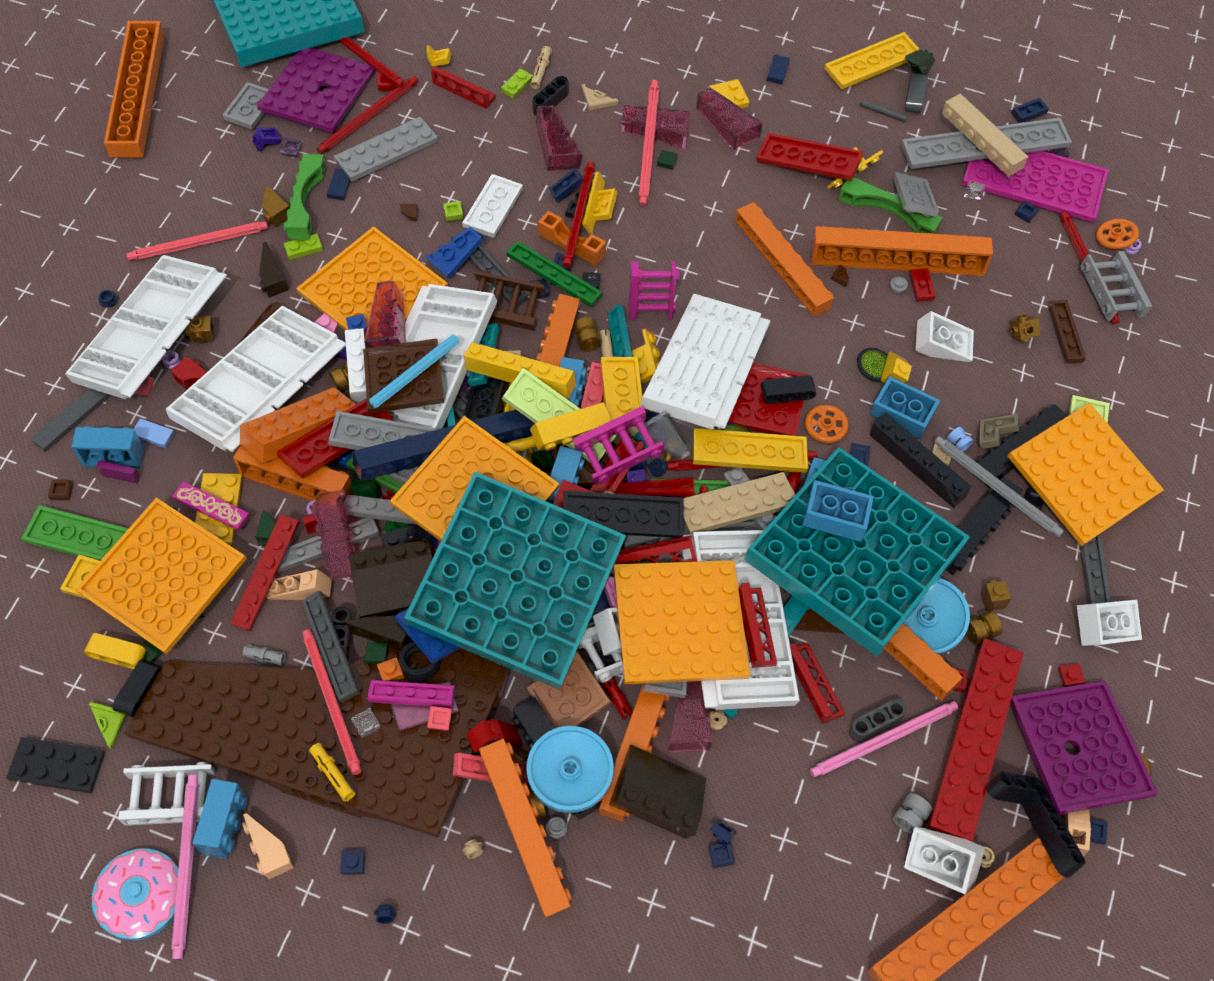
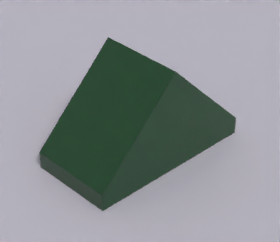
[351,472,381,499]
[255,510,276,546]

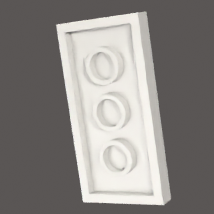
[462,174,523,238]

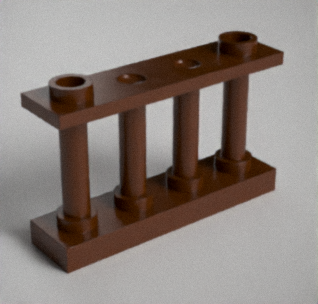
[474,270,546,331]

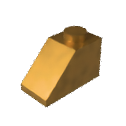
[262,186,290,228]

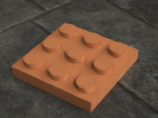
[527,652,612,728]

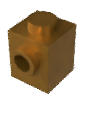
[980,580,1011,611]

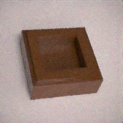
[48,480,73,500]

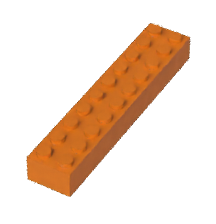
[104,21,165,157]
[811,226,993,276]
[867,838,1065,981]

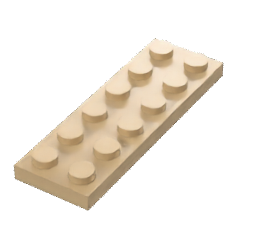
[684,472,795,535]

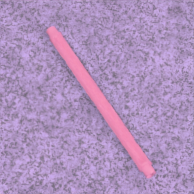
[810,701,958,778]
[171,775,199,959]

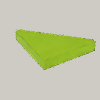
[89,702,127,749]

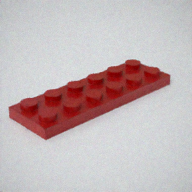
[756,133,863,181]
[277,398,394,479]

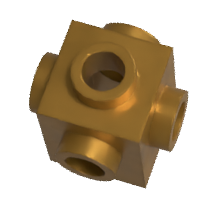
[1010,315,1041,342]
[185,316,214,343]

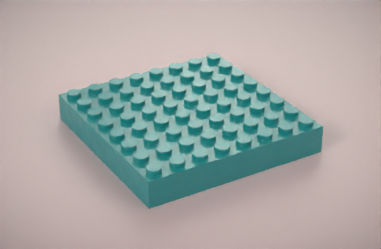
[212,0,364,67]
[744,447,970,657]
[404,472,626,690]

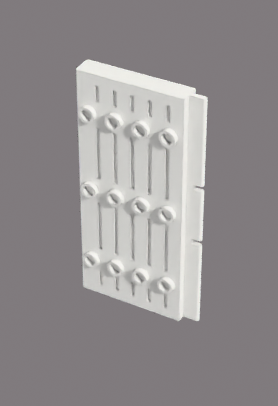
[65,255,227,399]
[386,284,497,429]
[641,294,770,429]
[166,306,346,452]
[682,530,800,710]

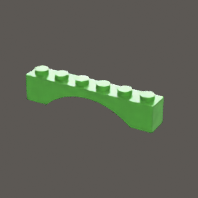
[284,154,326,240]
[838,177,943,234]

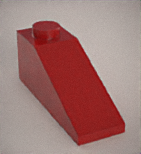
[466,719,523,753]

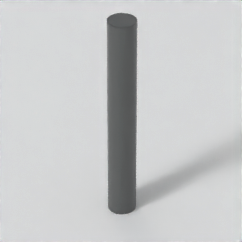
[860,99,908,122]

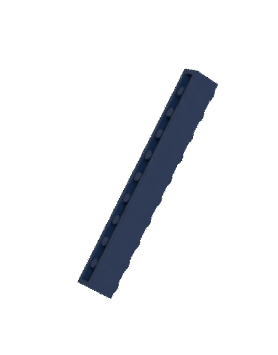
[353,410,535,481]

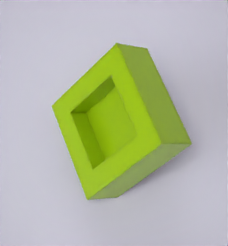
[443,201,463,221]

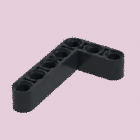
[986,771,1085,878]

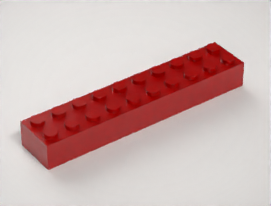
[926,638,1024,842]

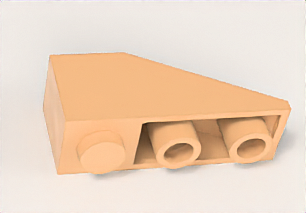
[267,569,332,600]
[1063,809,1091,857]
[242,813,294,879]

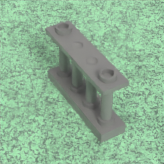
[1080,251,1153,321]

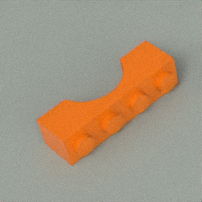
[538,211,606,266]

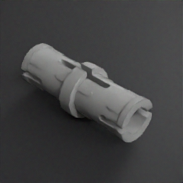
[242,645,286,666]

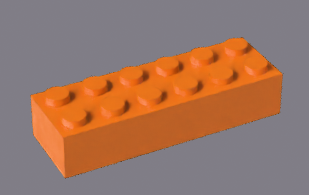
[240,387,356,464]
[233,444,354,508]

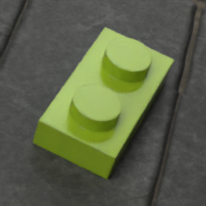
[501,68,533,99]
[284,234,323,260]

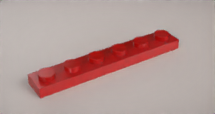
[230,514,300,632]

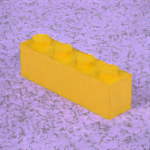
[530,402,611,451]

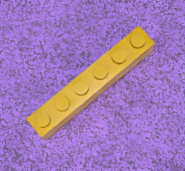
[463,342,576,399]

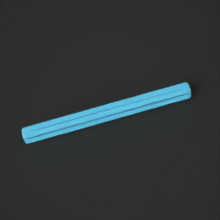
[369,334,459,408]

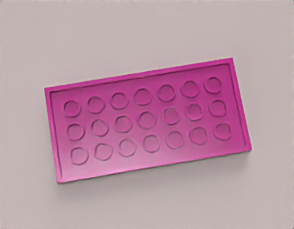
[962,151,1109,223]

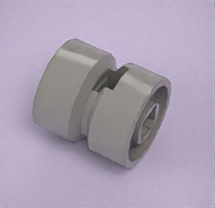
[893,793,933,835]

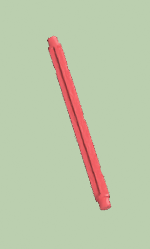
[638,80,659,206]
[126,221,268,261]
[302,630,362,775]

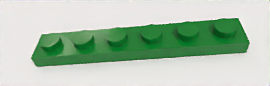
[506,241,602,308]

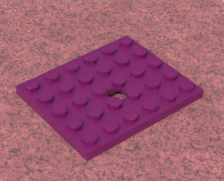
[257,48,376,133]
[1010,681,1158,815]

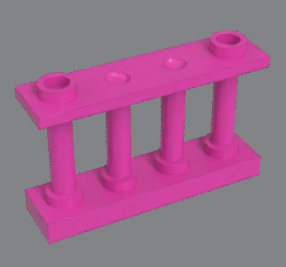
[629,261,679,320]
[573,406,664,485]

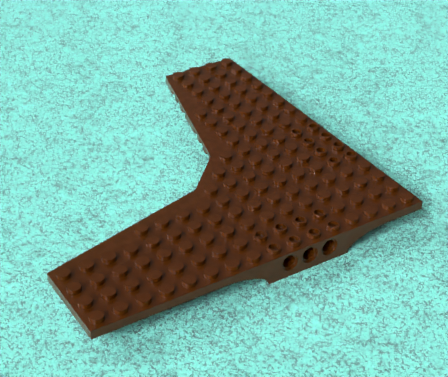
[125,640,510,838]

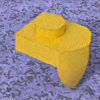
[426,45,451,67]

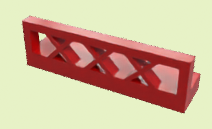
[431,66,496,109]
[589,437,645,493]
[616,478,695,498]
[615,535,697,564]
[738,583,777,668]
[790,642,845,724]

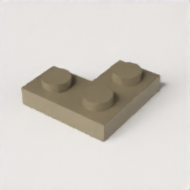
[980,414,1019,449]

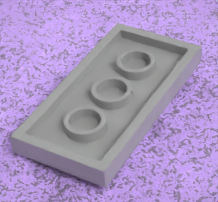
[893,172,939,217]

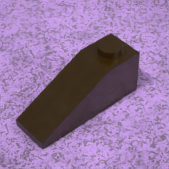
[259,242,289,298]
[346,616,412,651]

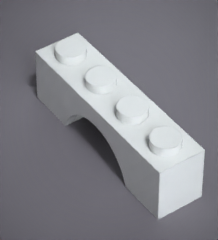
[345,329,367,404]

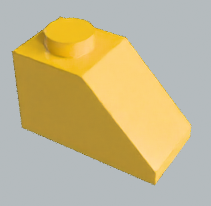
[881,351,912,383]

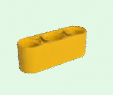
[83,633,147,670]

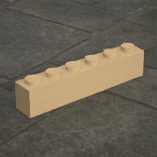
[942,94,1028,177]

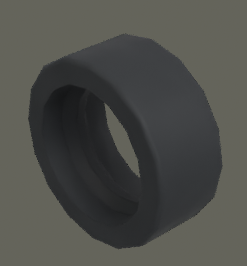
[399,641,440,682]

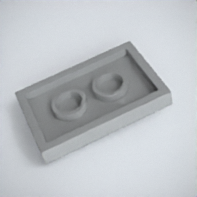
[222,82,269,130]

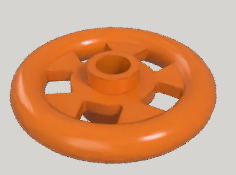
[1096,219,1139,250]
[804,405,849,444]

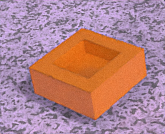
[377,657,404,681]

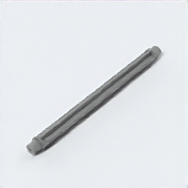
[934,436,1064,538]

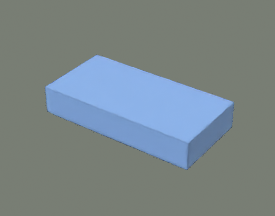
[134,419,175,448]

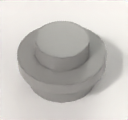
[890,277,908,294]
[546,816,567,839]

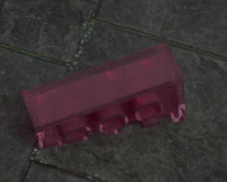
[696,88,763,150]
[311,490,356,580]

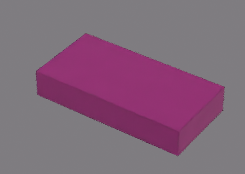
[96,461,140,484]

